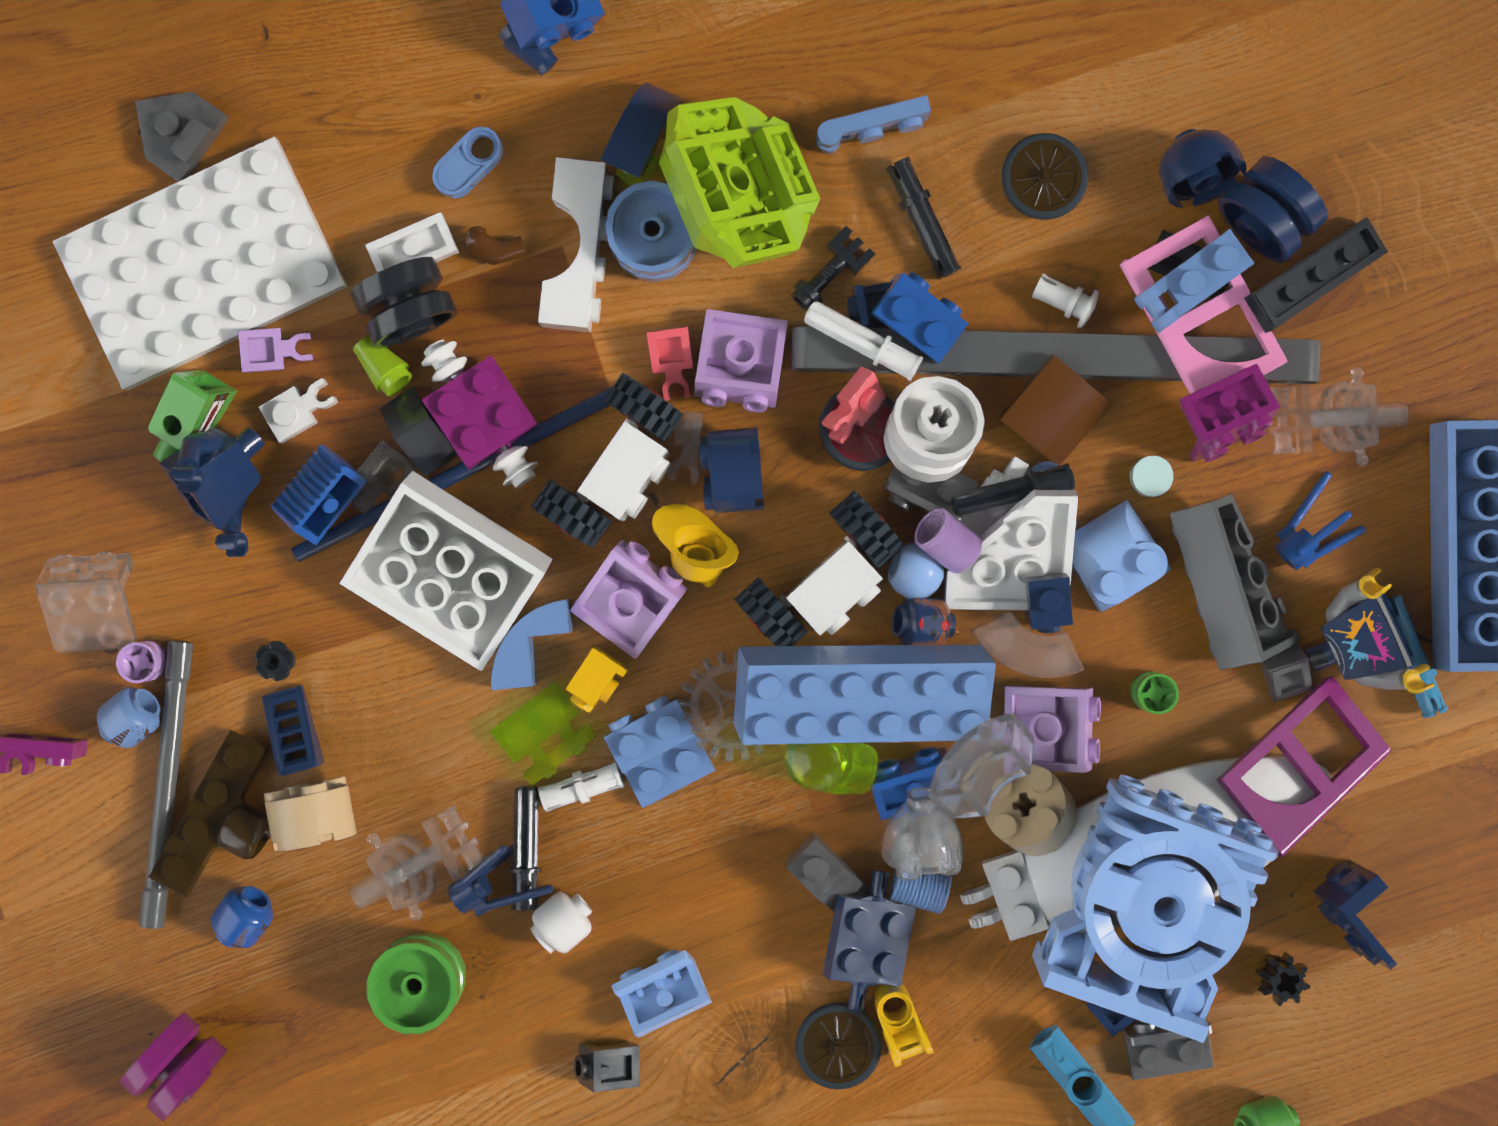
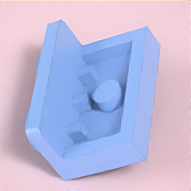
[612,950,712,1038]

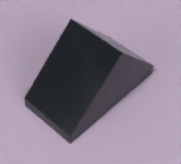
[379,386,458,477]

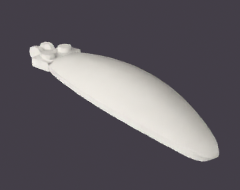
[960,756,1332,941]

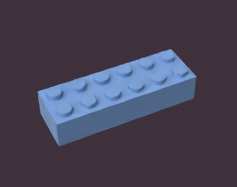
[1429,420,1498,672]
[733,645,996,745]

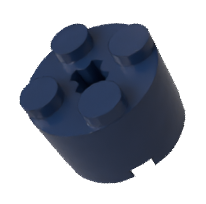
[699,427,764,514]

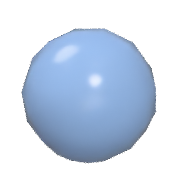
[888,542,944,599]

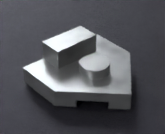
[135,91,230,182]

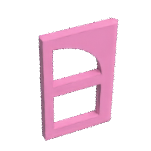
[1120,215,1288,394]

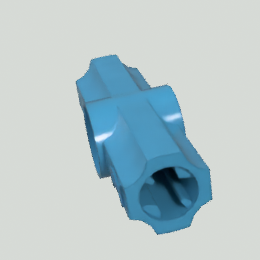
[1028,1024,1135,1126]

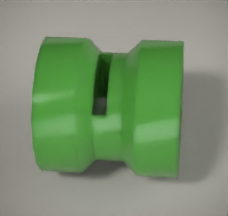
[1130,671,1179,714]

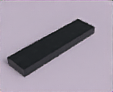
[1244,217,1388,333]

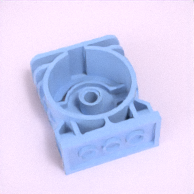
[1032,775,1278,1043]

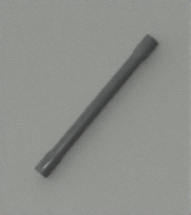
[139,640,194,929]

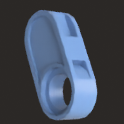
[432,126,503,199]

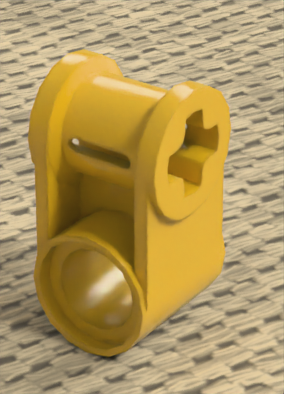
[873,984,934,1067]

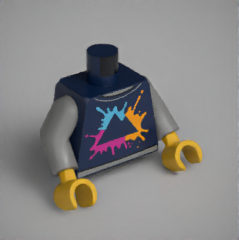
[1306,567,1434,694]

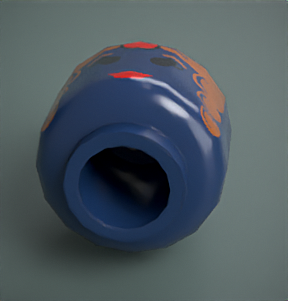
[892,597,956,645]

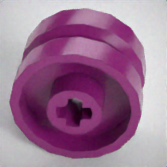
[118,1012,228,1122]

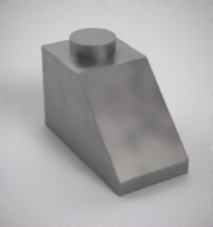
[786,832,870,911]

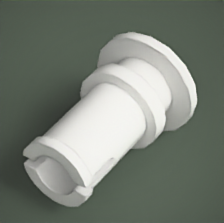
[1032,273,1099,328]

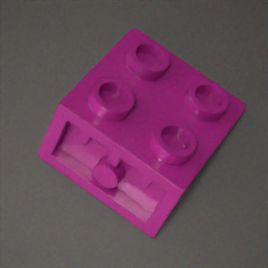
[1178,363,1280,463]

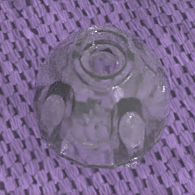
[881,788,964,880]

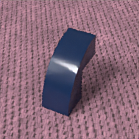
[601,82,684,178]

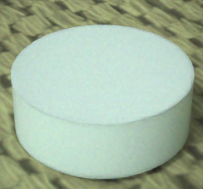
[1130,456,1173,497]

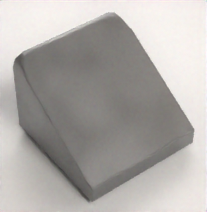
[1260,644,1313,702]

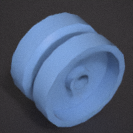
[605,181,697,282]

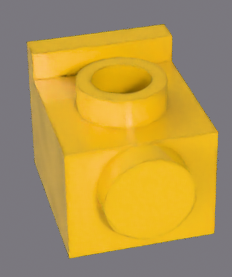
[566,646,630,713]

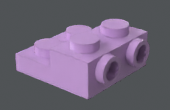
[694,309,788,413]
[570,540,688,659]
[1004,686,1101,773]

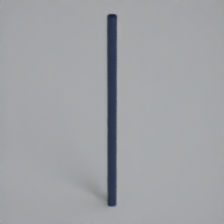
[291,386,613,562]

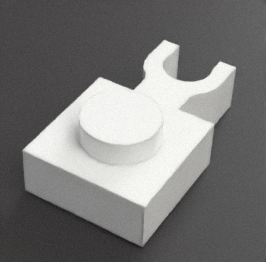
[259,378,339,443]

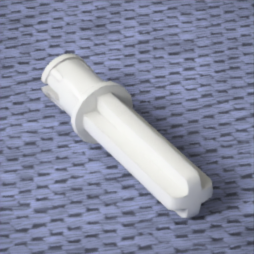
[804,302,923,382]

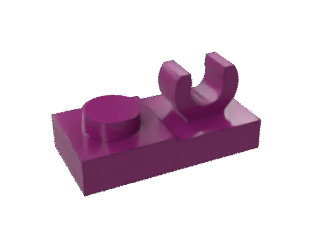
[0,733,88,775]

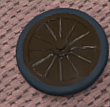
[1002,133,1088,220]
[795,1003,882,1090]

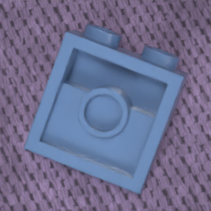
[604,695,715,808]

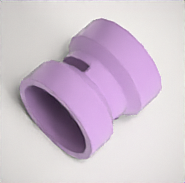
[116,640,167,683]

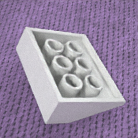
[339,471,553,671]

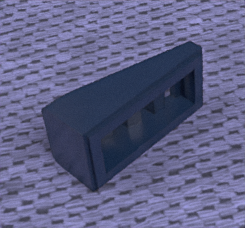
[262,685,325,777]

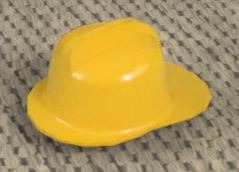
[652,504,739,588]

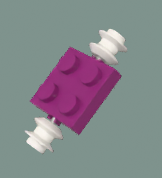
[421,339,538,489]

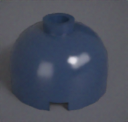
[1159,129,1247,208]

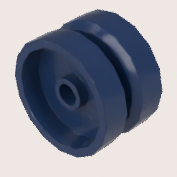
[1218,156,1328,263]

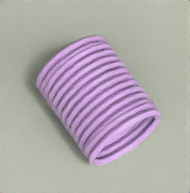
[914,508,982,573]

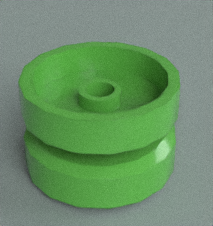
[367,932,466,1034]

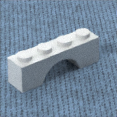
[538,157,615,333]

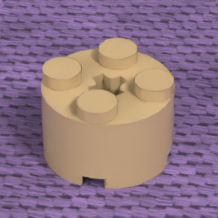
[984,764,1077,856]
[264,776,357,851]

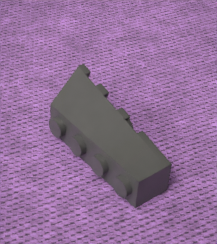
[1169,494,1301,670]

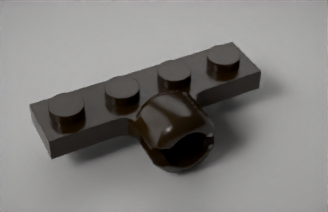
[148,730,270,897]

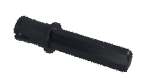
[951,463,1075,516]
[509,786,542,911]

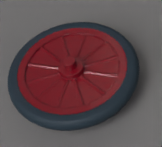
[819,390,895,471]

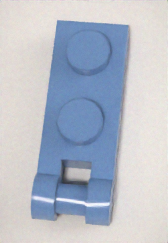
[816,95,931,154]
[1134,229,1254,333]

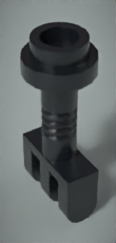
[791,225,876,311]

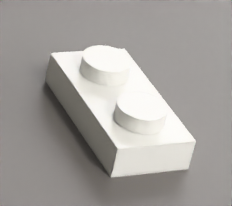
[365,212,459,272]

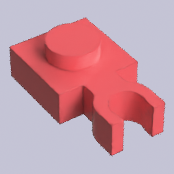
[647,326,694,401]
[821,366,886,444]

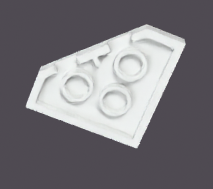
[944,490,1078,610]

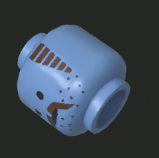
[96,687,161,748]

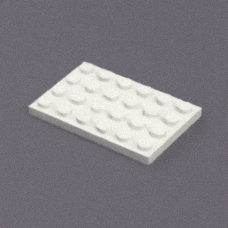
[52,136,348,391]

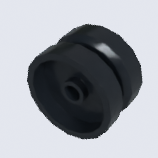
[350,257,458,349]

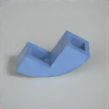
[491,599,573,690]

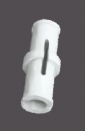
[538,762,624,812]

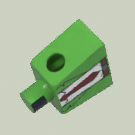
[148,369,238,462]

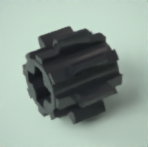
[1255,952,1311,1006]

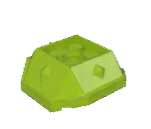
[659,97,820,268]

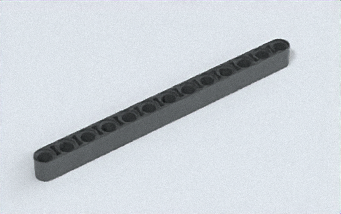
[791,327,1321,384]

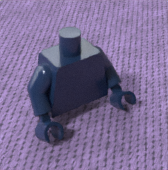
[159,427,265,557]

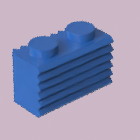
[271,444,368,545]

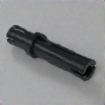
[886,157,962,280]

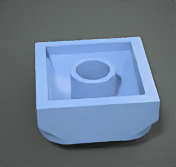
[1072,500,1171,612]

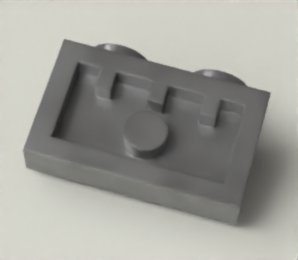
[882,466,978,522]
[1123,1019,1214,1081]

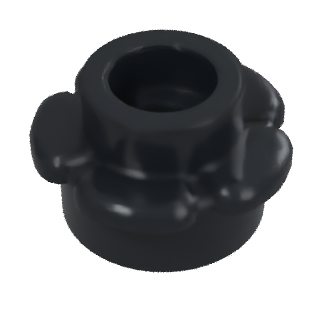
[255,641,296,681]

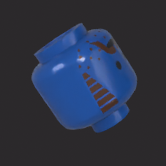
[210,886,274,948]

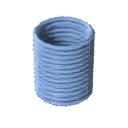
[889,858,952,915]

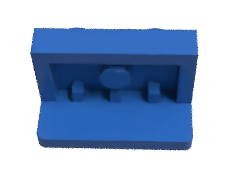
[870,272,969,364]
[866,747,959,821]

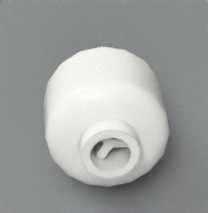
[530,891,593,953]

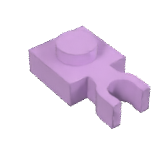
[238,328,313,373]

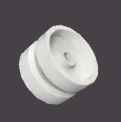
[883,376,985,483]

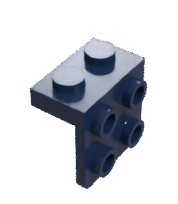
[1313,860,1397,970]

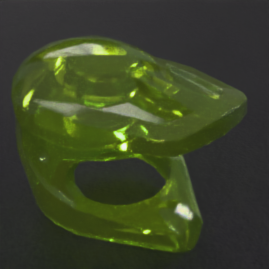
[785,743,878,794]

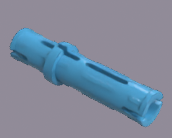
[1388,595,1449,718]

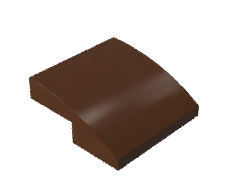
[998,353,1113,466]

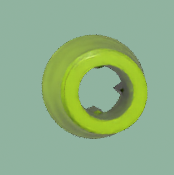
[353,335,412,396]

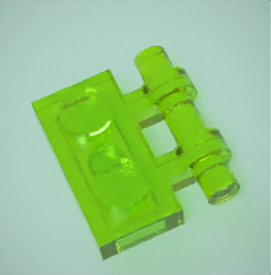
[489,680,597,786]

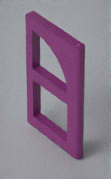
[1216,676,1391,857]

